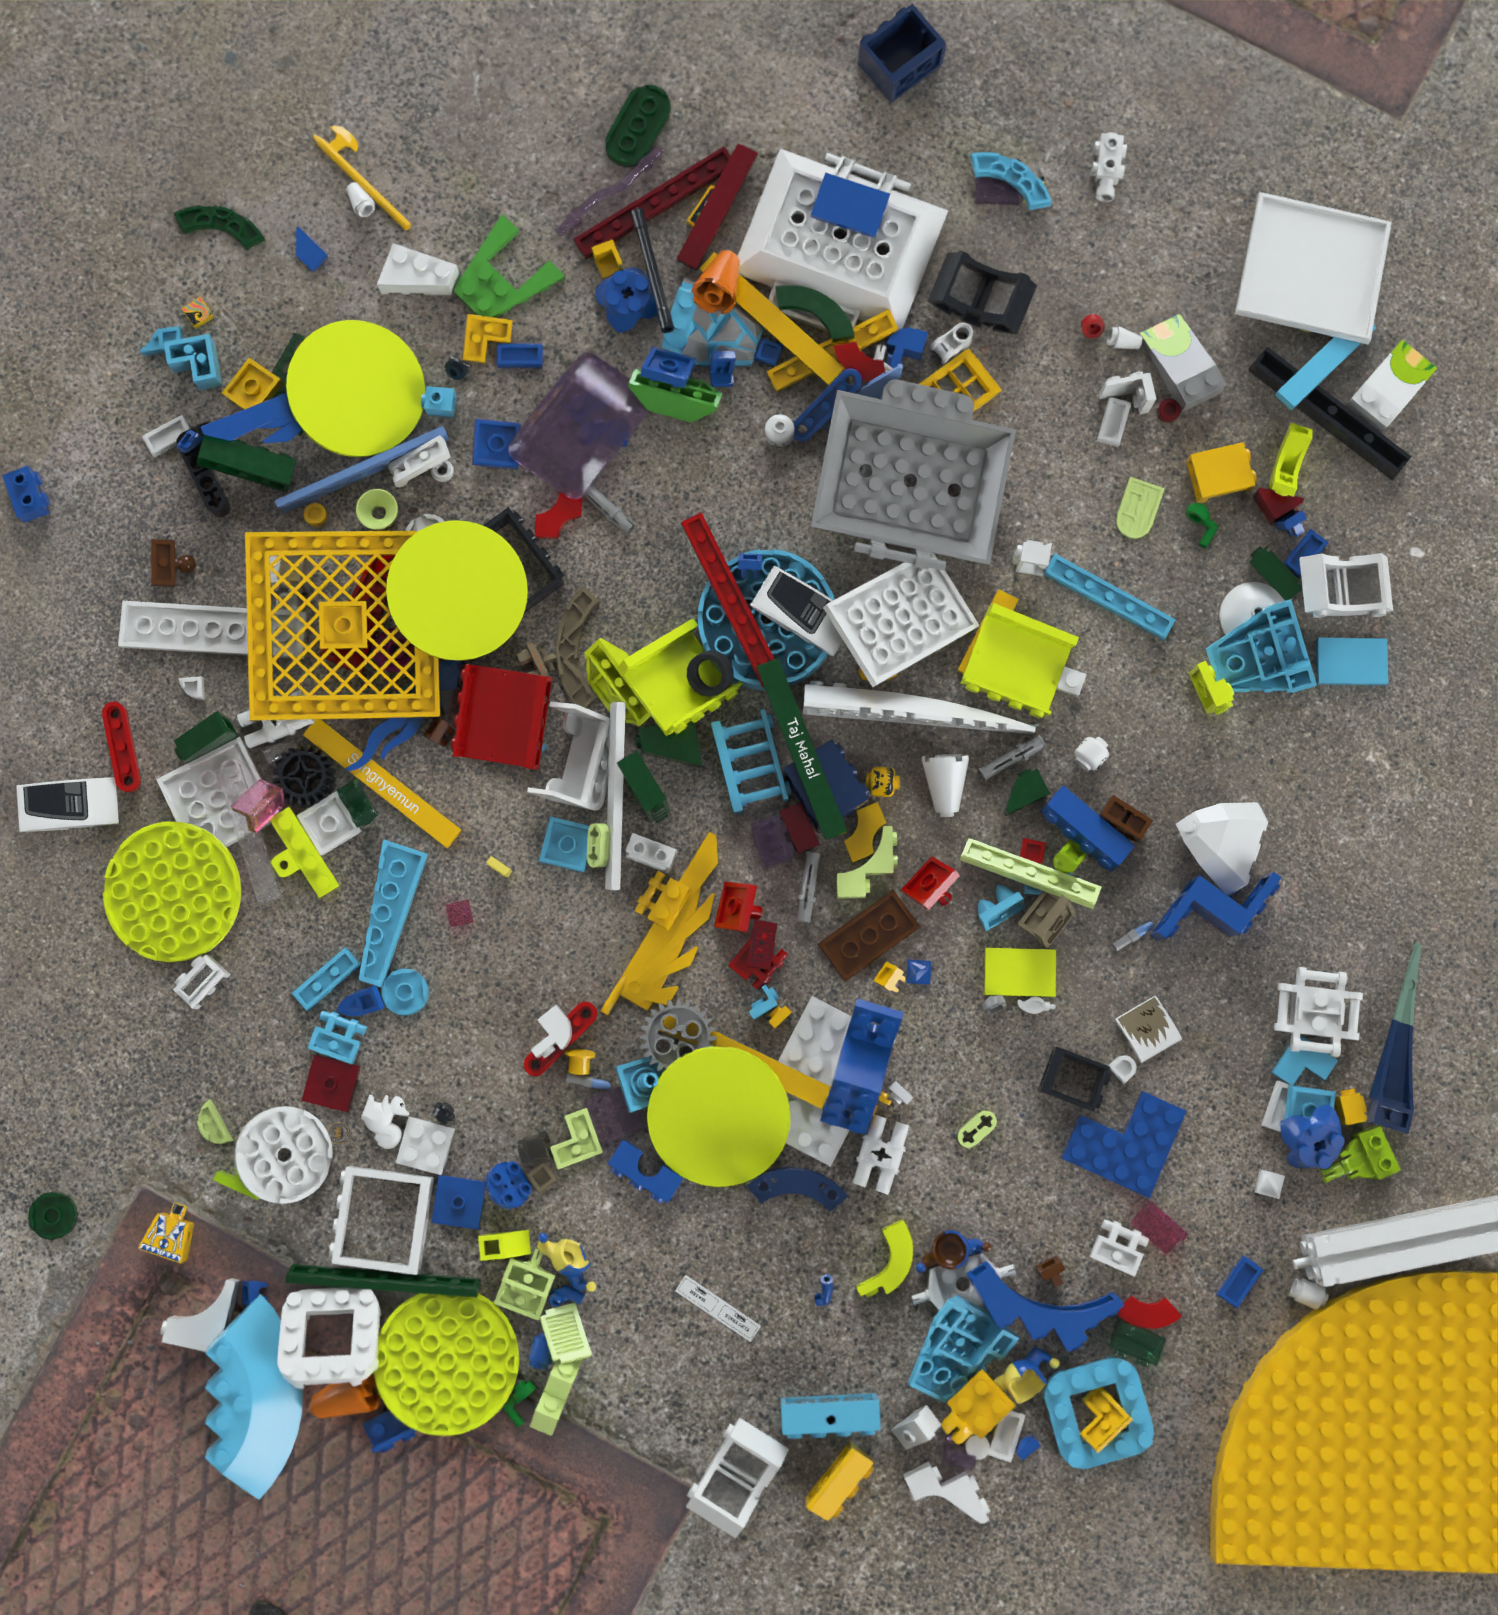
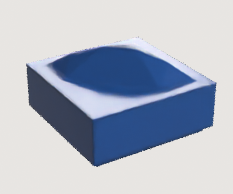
[906,959,931,985]
[1015,1434,1041,1460]

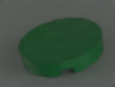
[28,1191,78,1240]

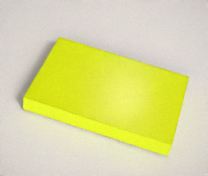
[984,948,1056,997]

